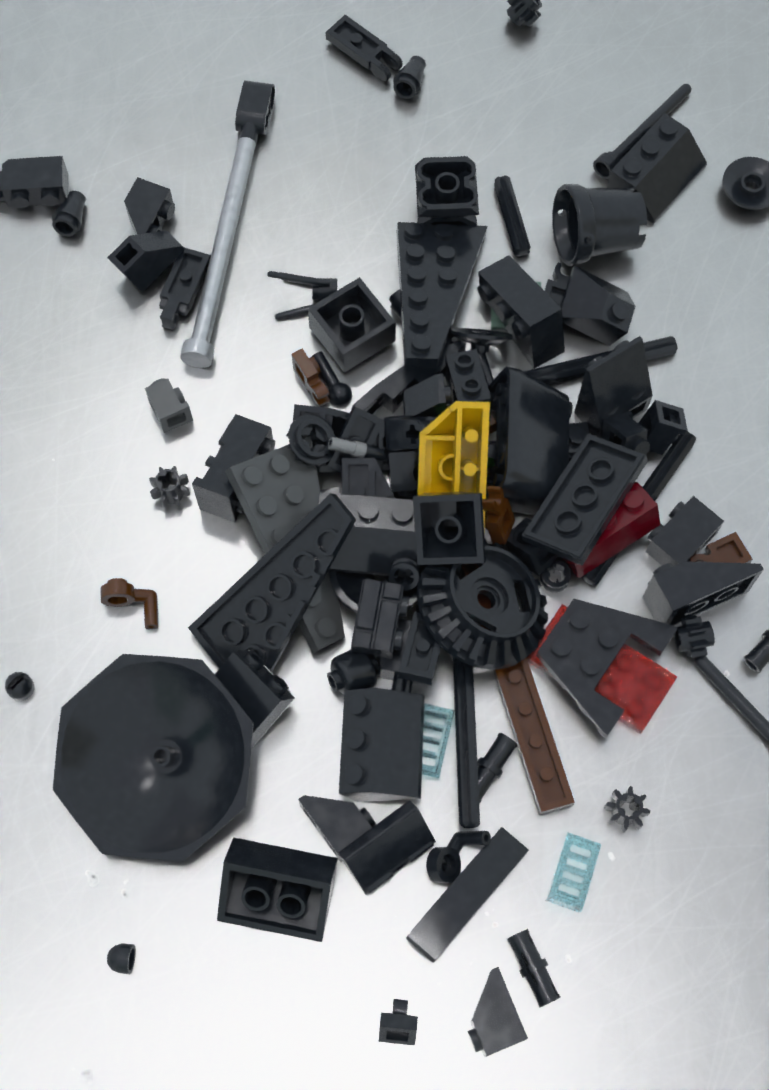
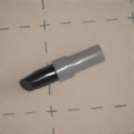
[328,437,387,461]

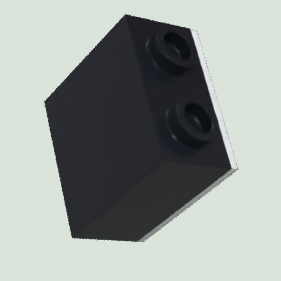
[215,650,296,747]

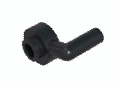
[426,831,491,883]

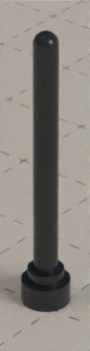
[593,84,692,179]
[694,656,769,742]

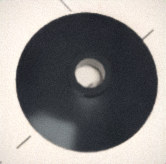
[722,157,769,210]

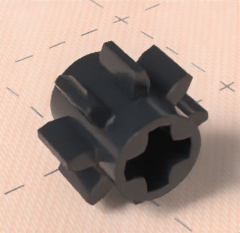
[507,0,542,27]
[149,466,190,508]
[674,615,715,658]
[604,786,651,833]

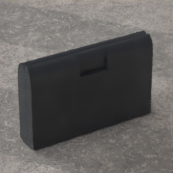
[338,800,436,895]

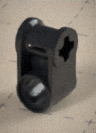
[384,415,436,451]

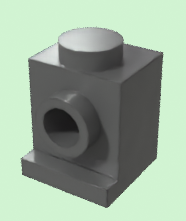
[145,378,193,433]

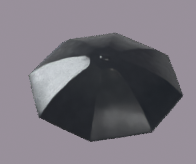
[53,654,253,862]

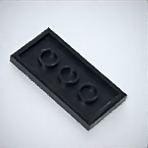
[522,434,648,566]

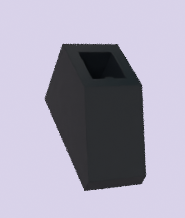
[124,177,175,235]
[107,230,185,292]
[403,374,451,417]

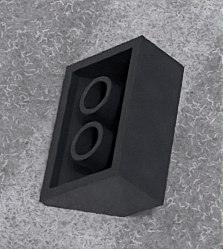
[607,113,707,224]
[318,492,417,577]
[339,688,425,802]
[217,837,338,942]

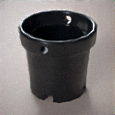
[552,184,647,266]

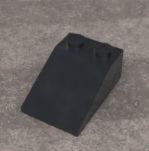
[642,561,764,626]

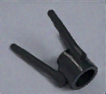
[267,271,337,320]

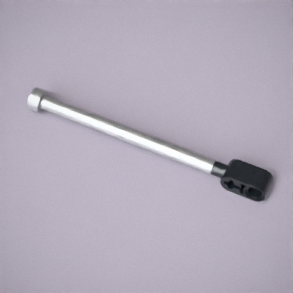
[180,80,275,368]

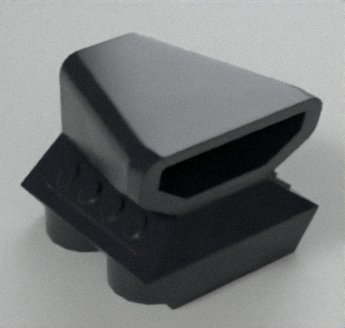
[415,156,479,225]

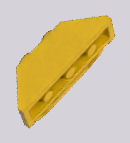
[417,401,490,531]

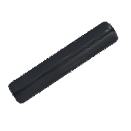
[494,175,531,257]

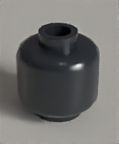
[327,649,380,695]

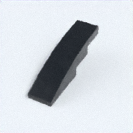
[352,340,466,415]
[406,827,529,963]

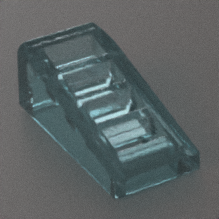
[422,703,455,778]
[546,832,601,913]

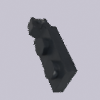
[159,247,211,330]

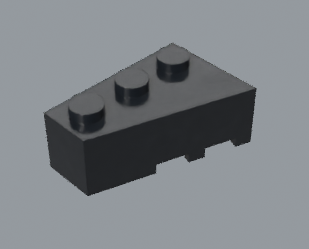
[477,255,565,369]
[192,414,276,523]

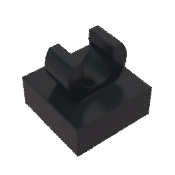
[378,999,418,1046]

